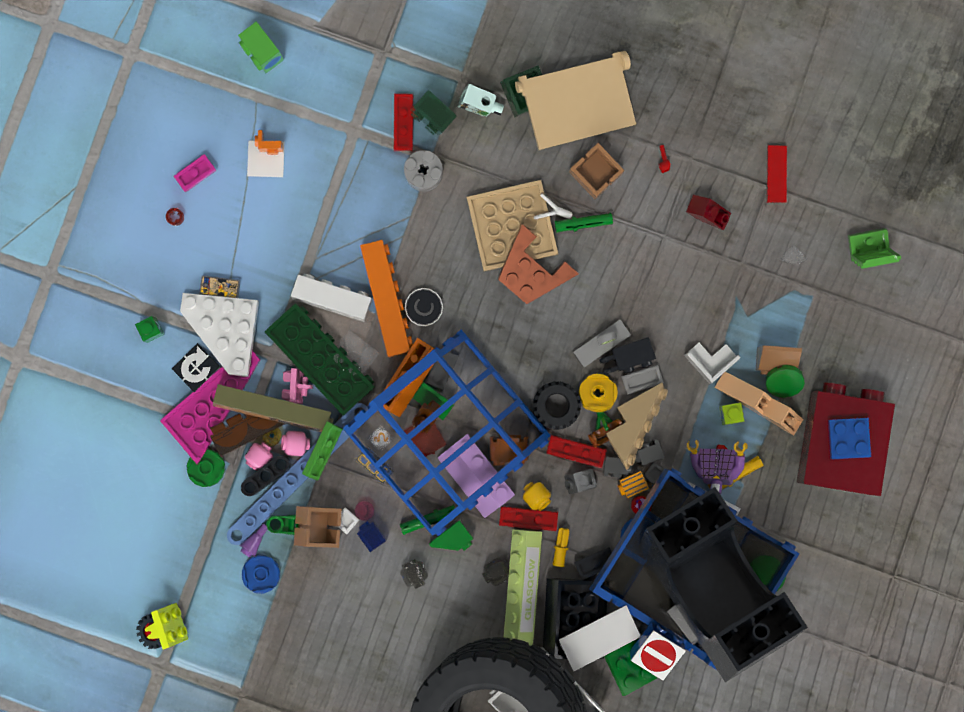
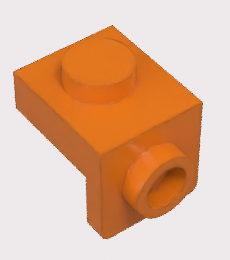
[255,130,283,155]

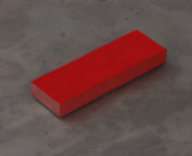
[394,94,413,151]
[766,145,787,203]
[546,435,607,468]
[499,506,558,531]

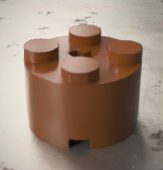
[490,435,529,466]

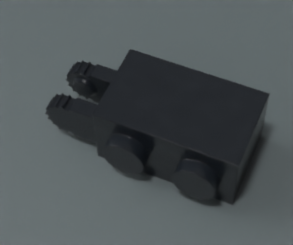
[599,337,656,375]

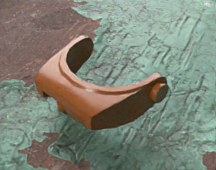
[588,419,623,448]

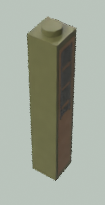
[213,384,333,433]

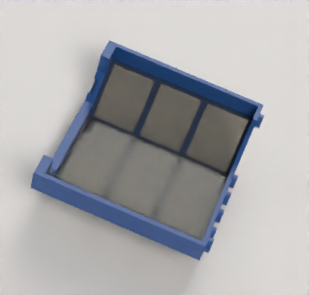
[589,468,799,670]

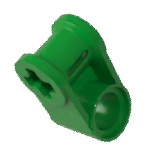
[266,515,298,535]

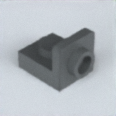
[564,469,597,494]

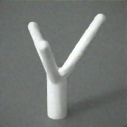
[534,193,572,219]

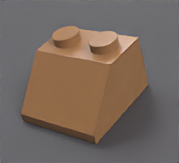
[755,345,802,375]

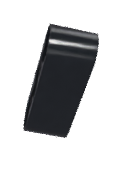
[241,456,291,496]

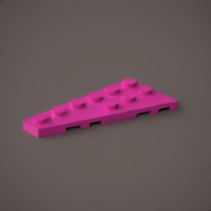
[160,350,261,464]

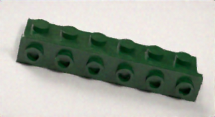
[264,303,375,416]

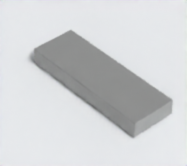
[573,320,631,368]

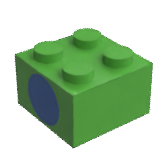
[238,21,284,73]

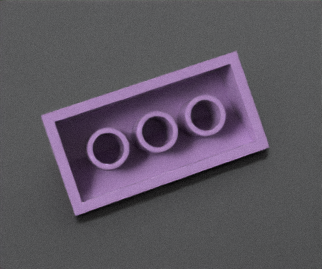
[438,434,515,518]

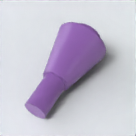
[239,524,268,558]

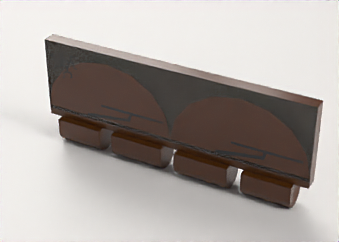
[210,397,285,457]

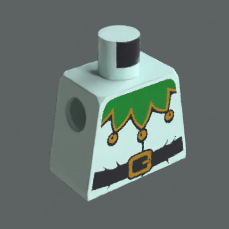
[457,84,504,117]

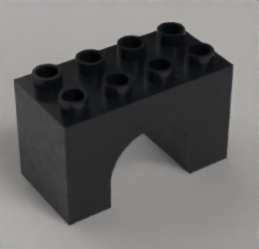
[639,487,808,683]

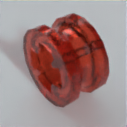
[166,208,184,226]

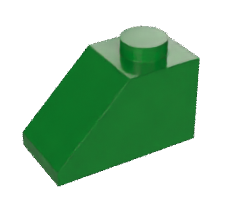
[429,520,474,551]

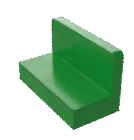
[413,382,454,420]

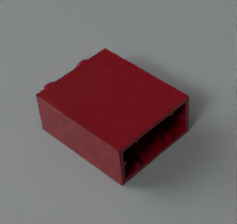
[797,382,895,496]

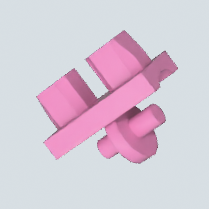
[282,368,313,404]

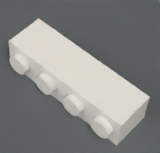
[291,274,372,322]

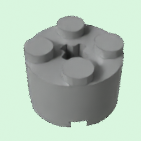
[404,150,443,192]

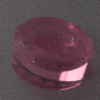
[355,501,374,521]

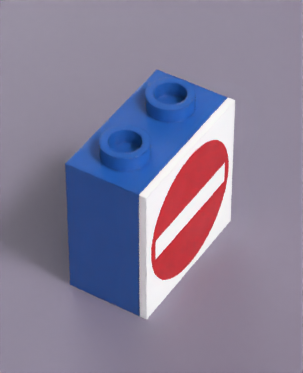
[629,622,686,680]

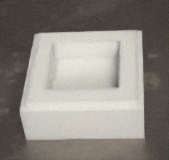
[338,507,360,534]

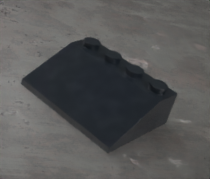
[543,578,608,659]

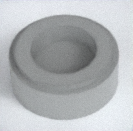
[597,332,617,345]

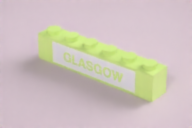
[504,529,542,646]

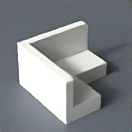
[684,343,741,384]

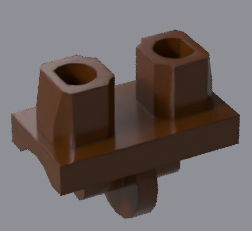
[412,400,441,434]

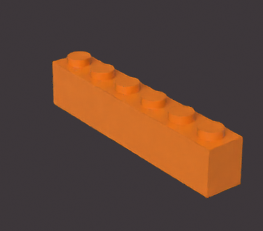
[360,240,413,358]

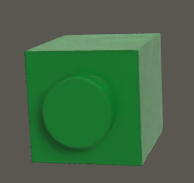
[135,316,165,343]

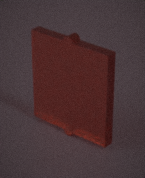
[404,423,447,457]

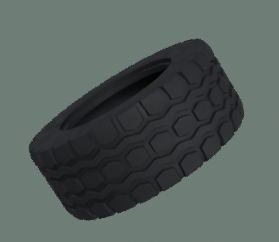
[410,637,587,712]

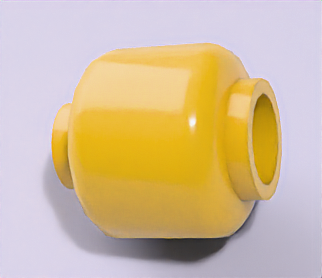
[523,482,551,511]

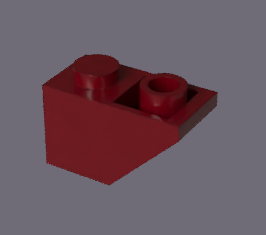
[686,195,731,230]

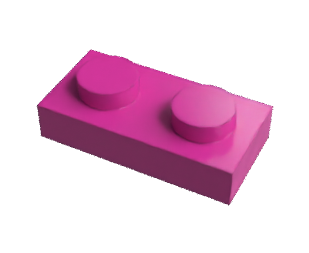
[174,154,217,192]

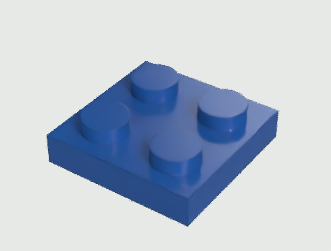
[828,418,871,459]

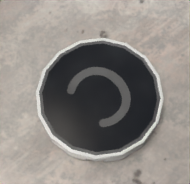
[405,288,443,327]

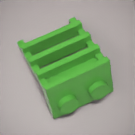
[848,228,901,269]

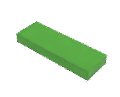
[302,421,343,481]

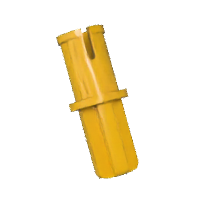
[552,528,569,567]

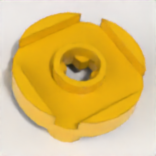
[579,374,618,412]

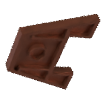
[498,224,579,304]

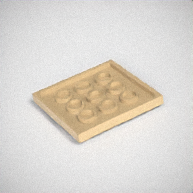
[467,180,558,272]

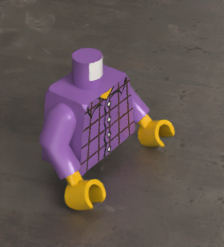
[687,440,748,494]

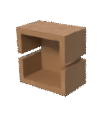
[569,143,624,200]
[294,506,342,548]

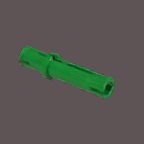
[554,212,613,233]
[399,504,455,535]

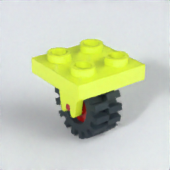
[136,603,188,649]

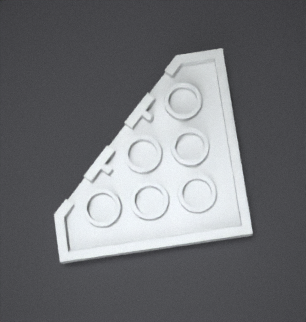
[180,293,259,377]

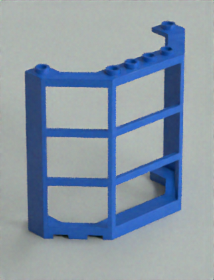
[343,329,551,536]

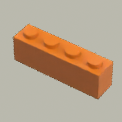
[383,338,435,417]

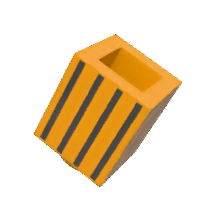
[617,471,649,498]

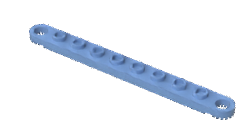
[227,403,368,545]

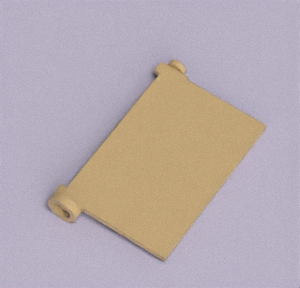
[515,51,636,150]

